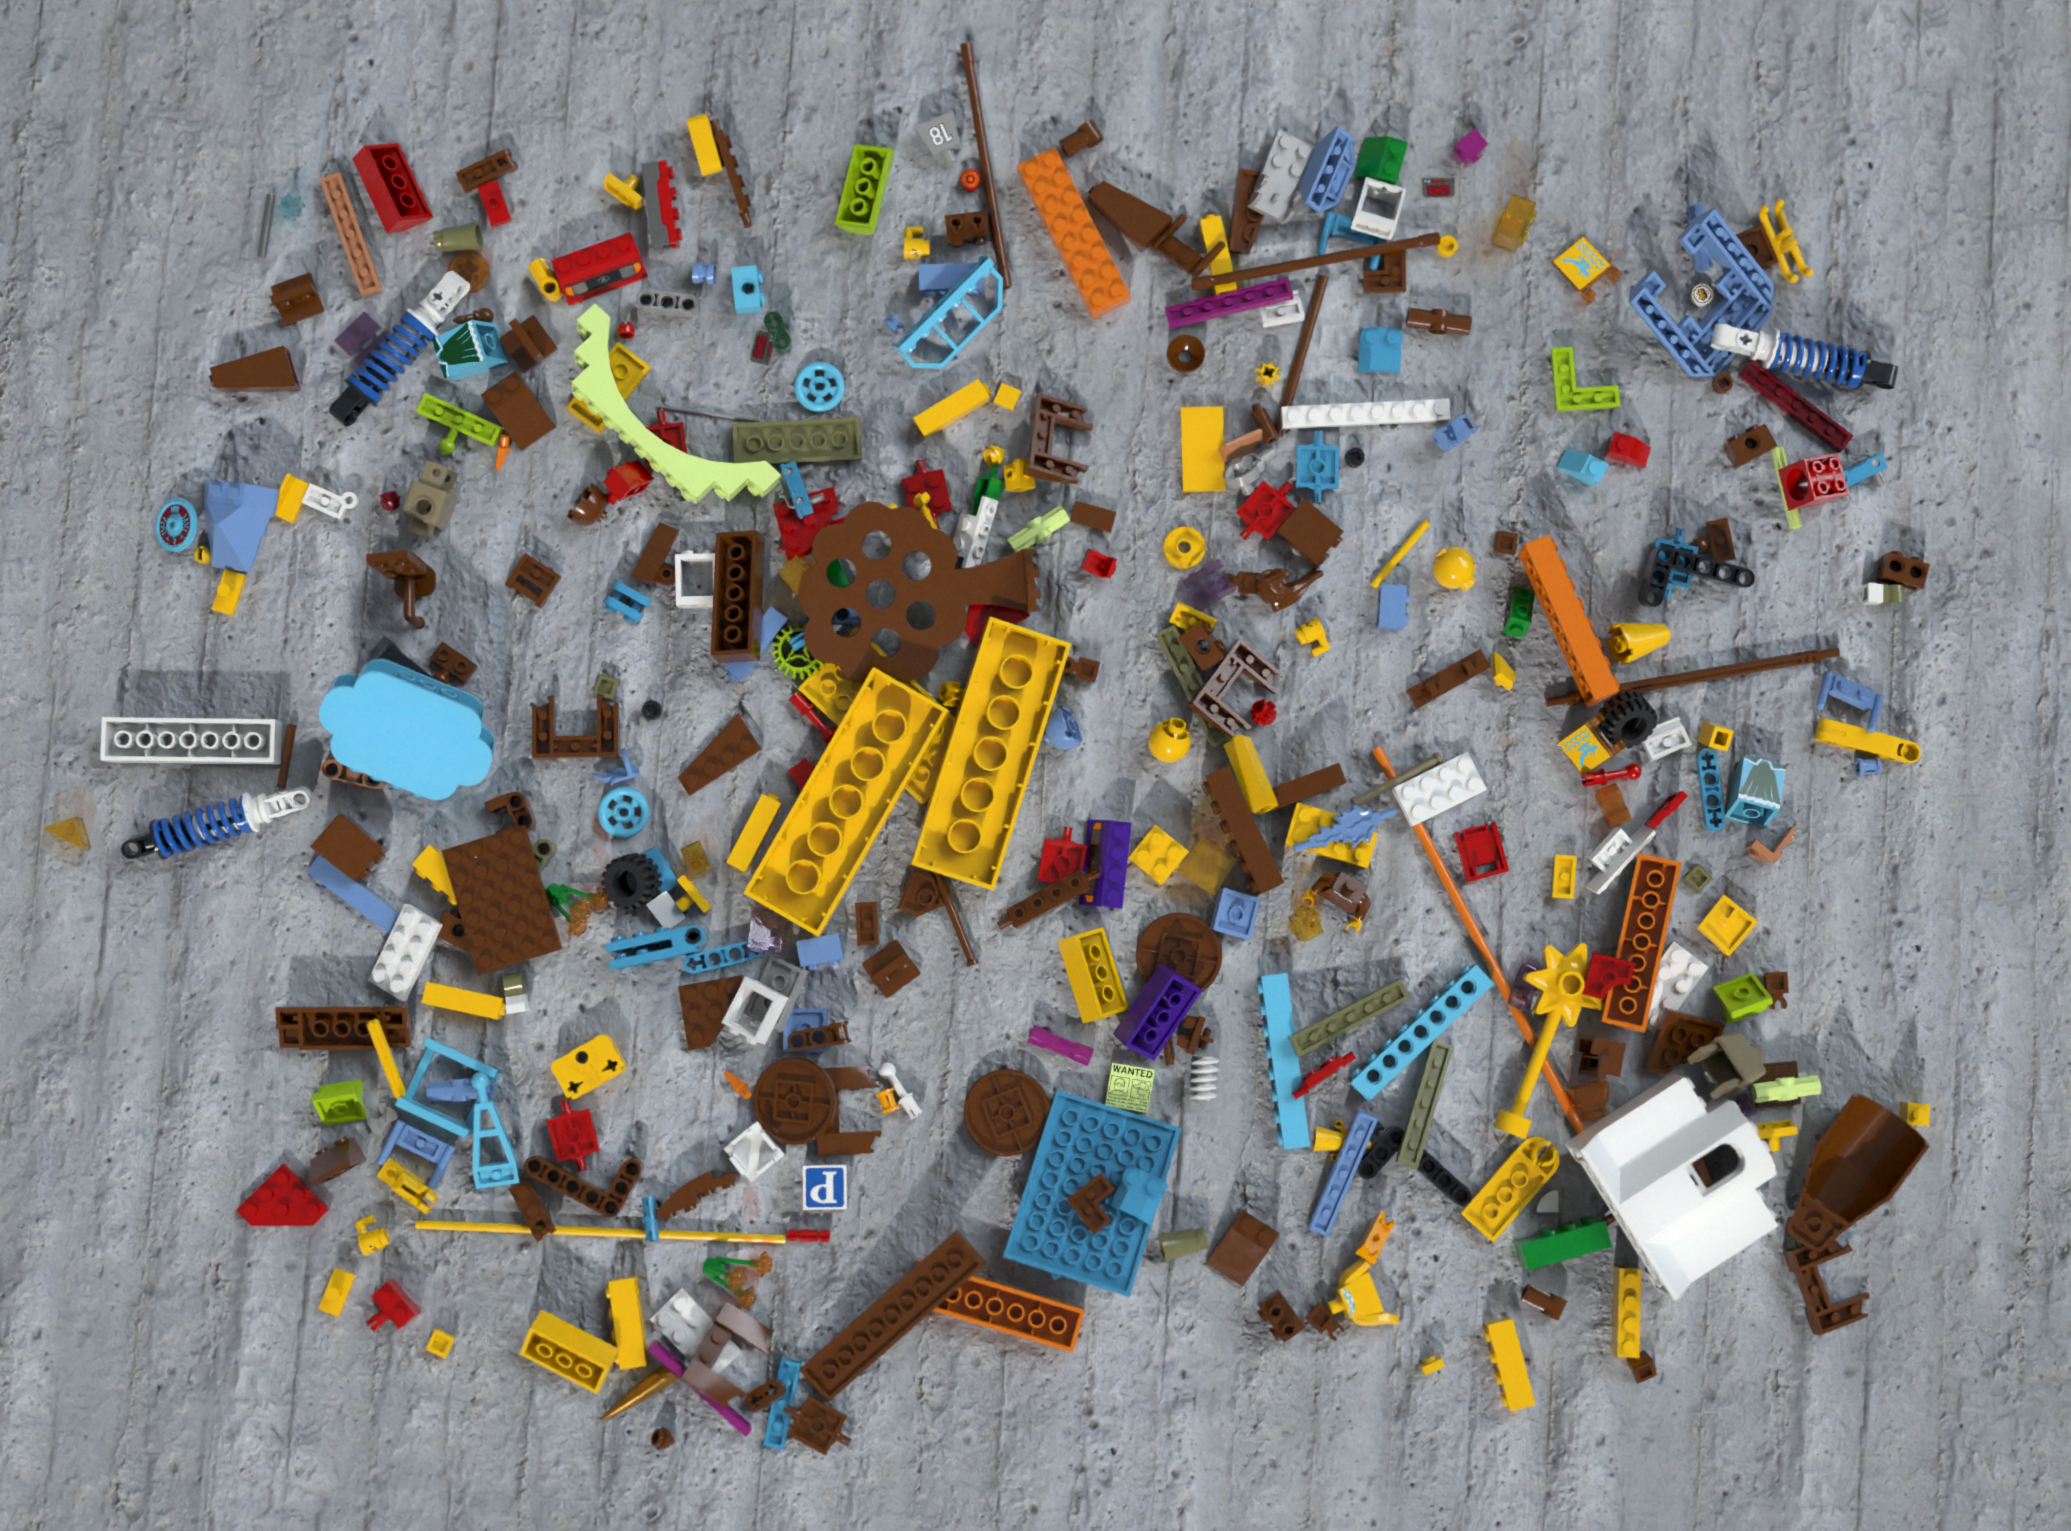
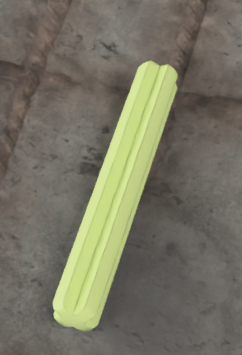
[1771,447,1802,529]

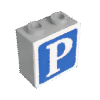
[803,1164,848,1214]

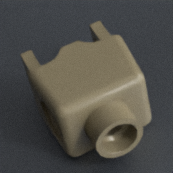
[402,460,459,540]
[1687,1032,1766,1099]

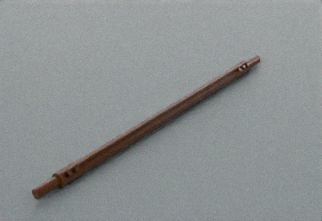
[1545,648,1840,707]

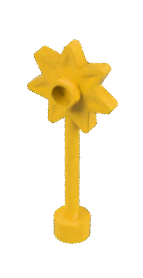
[1493,943,1605,1140]

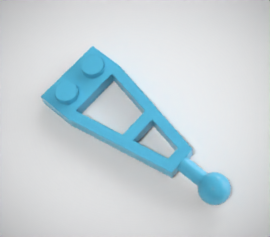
[471,1072,521,1189]

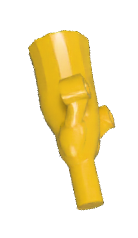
[1312,1119,1371,1162]

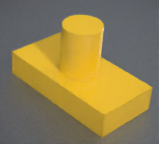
[604,172,643,213]
[212,569,247,616]
[675,874,713,914]
[1755,1120,1797,1151]
[318,1267,357,1317]

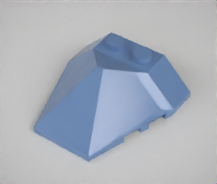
[203,480,279,572]

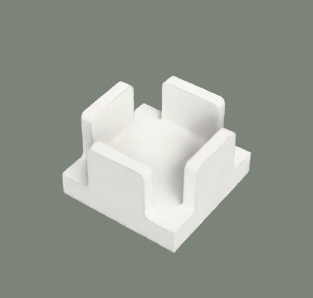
[724,1121,785,1182]

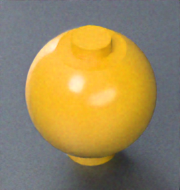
[1432,546,1476,591]
[1148,718,1191,763]

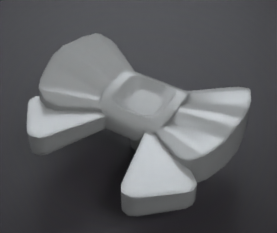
[367,1103,400,1136]

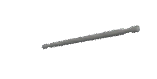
[658,404,759,422]

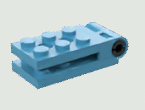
[605,925,709,970]

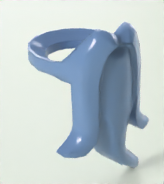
[592,749,640,785]

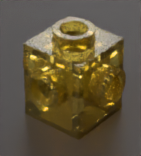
[1288,906,1324,942]

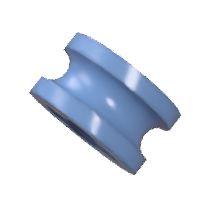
[883,313,904,334]

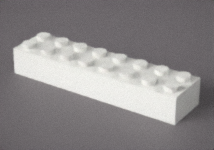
[100,717,282,765]

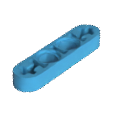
[1696,748,1725,831]
[683,939,766,974]

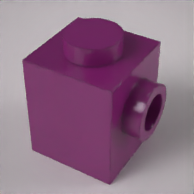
[1452,129,1488,166]

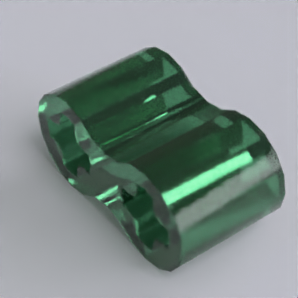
[764,311,793,354]

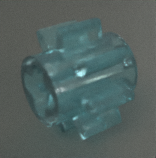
[277,192,306,220]

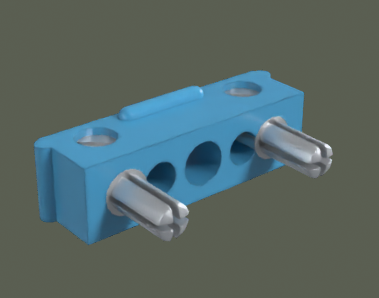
[1841,453,1888,502]
[779,461,825,519]

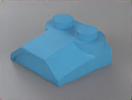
[1358,327,1403,374]
[1110,1165,1168,1225]

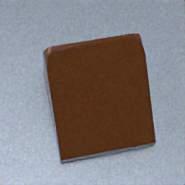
[1626,1351,1657,1384]

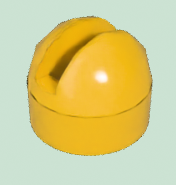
[193,546,211,564]

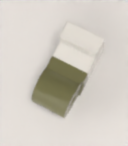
[1862,583,1904,605]
[503,972,530,1014]

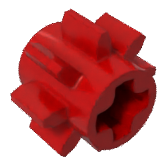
[1250,699,1278,727]

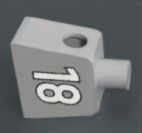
[915,111,961,167]

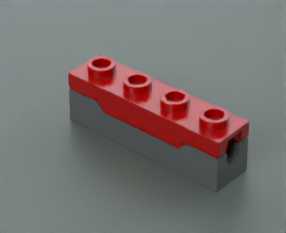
[641,160,682,251]

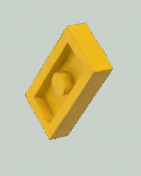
[1169,601,1217,629]
[1551,854,1577,899]

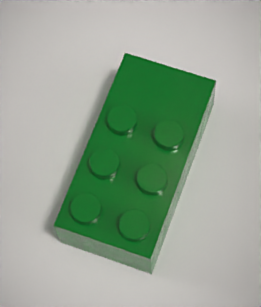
[1513,1215,1612,1270]

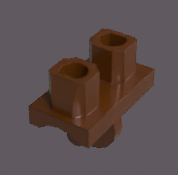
[1176,1015,1214,1055]

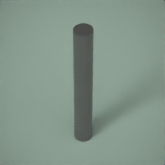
[257,194,275,258]

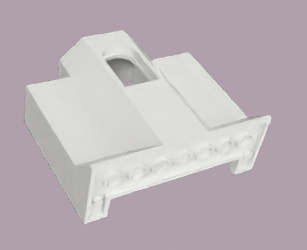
[1564,1073,1778,1301]

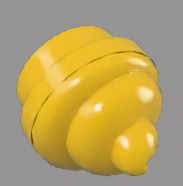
[983,445,1006,466]

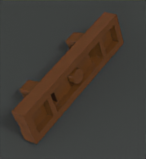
[1406,649,1491,709]

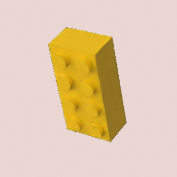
[1283,802,1380,870]
[520,1310,620,1394]

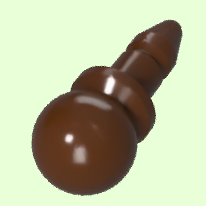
[453,308,494,324]

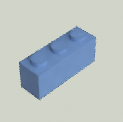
[918,263,983,298]

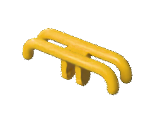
[1759,199,1814,283]

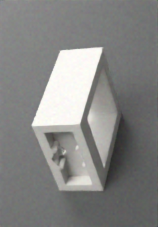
[1350,177,1406,241]
[675,550,715,608]
[722,976,788,1045]

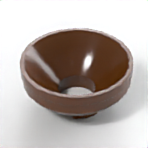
[1167,335,1205,373]

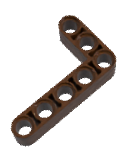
[524,1155,644,1218]

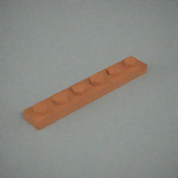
[320,172,383,297]

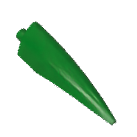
[963,466,1005,558]

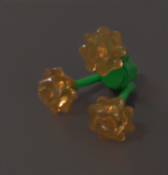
[546,883,609,937]
[702,1251,773,1310]

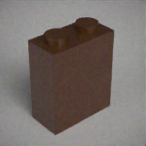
[1276,499,1344,566]

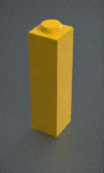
[1199,214,1237,295]
[913,379,991,440]
[1223,734,1279,815]
[726,793,783,873]
[421,982,506,1020]

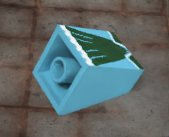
[432,320,509,381]
[1725,754,1786,829]

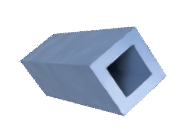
[724,606,789,682]

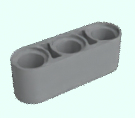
[636,289,700,318]

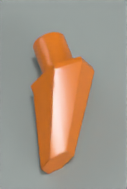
[495,434,511,469]
[723,1070,752,1099]

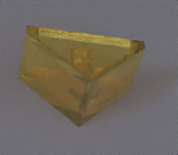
[44,817,91,851]
[680,840,715,879]

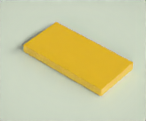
[565,341,652,434]
[1180,406,1225,492]

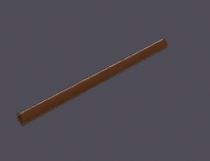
[1275,275,1329,438]

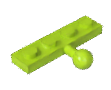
[416,393,503,455]

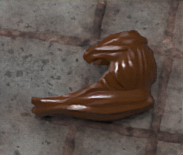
[1255,567,1324,612]

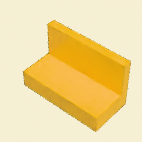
[275,473,309,524]

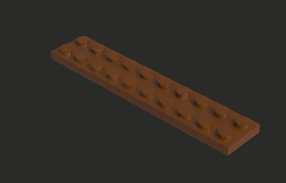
[799,1229,986,1402]

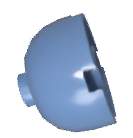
[1043,706,1083,750]

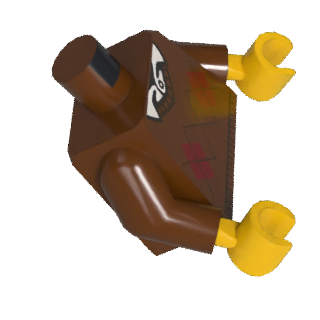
[1301,871,1371,934]

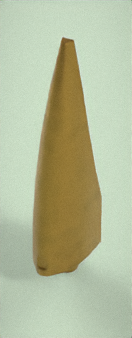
[601,1360,686,1421]

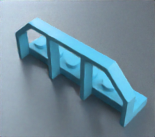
[891,256,1003,368]

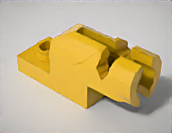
[377,1158,440,1214]

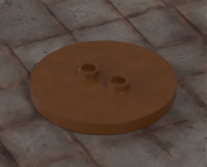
[1136,912,1222,993]
[753,1057,837,1145]
[964,1069,1050,1156]

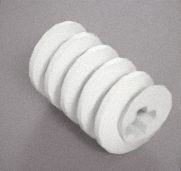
[1189,1055,1219,1100]

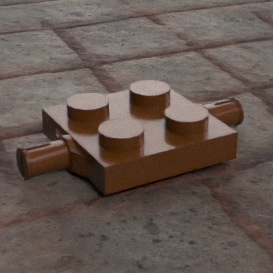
[782,1394,852,1456]

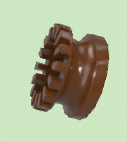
[1712,373,1733,394]

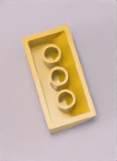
[1057,927,1129,1024]

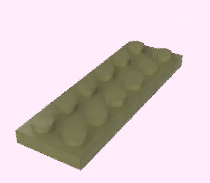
[732,417,862,465]

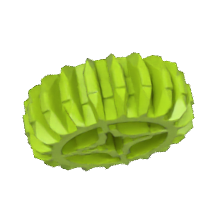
[771,622,825,680]

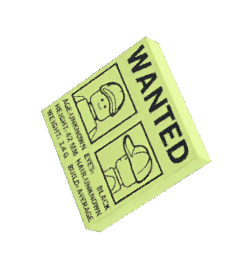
[1105,1063,1155,1113]

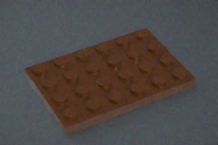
[441,825,563,975]

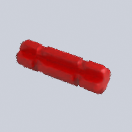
[787,1229,830,1242]

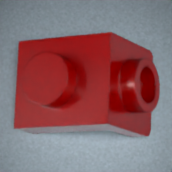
[1080,549,1117,578]

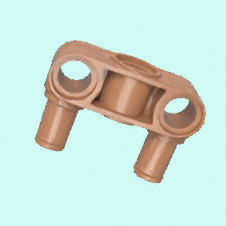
[321,752,387,790]

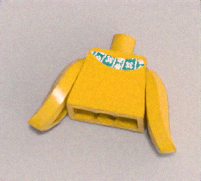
[1328,1257,1399,1326]

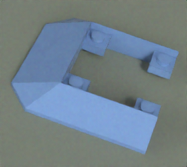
[1628,208,1774,377]

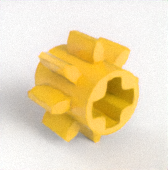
[1255,361,1281,388]
[938,681,964,707]

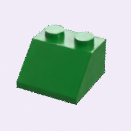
[1353,136,1409,185]

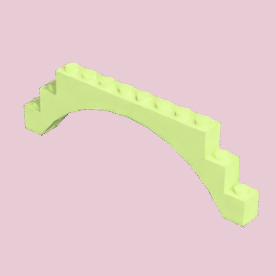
[572,304,781,504]

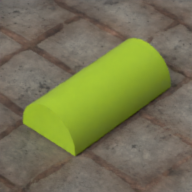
[834,144,895,235]

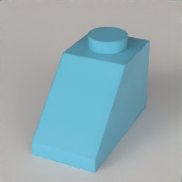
[1556,449,1609,487]

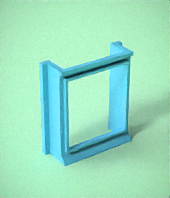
[395,1037,501,1138]

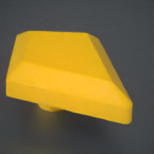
[1491,652,1516,691]

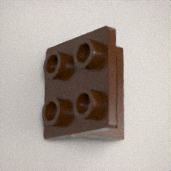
[270,273,325,326]
[500,315,558,372]
[862,939,921,998]

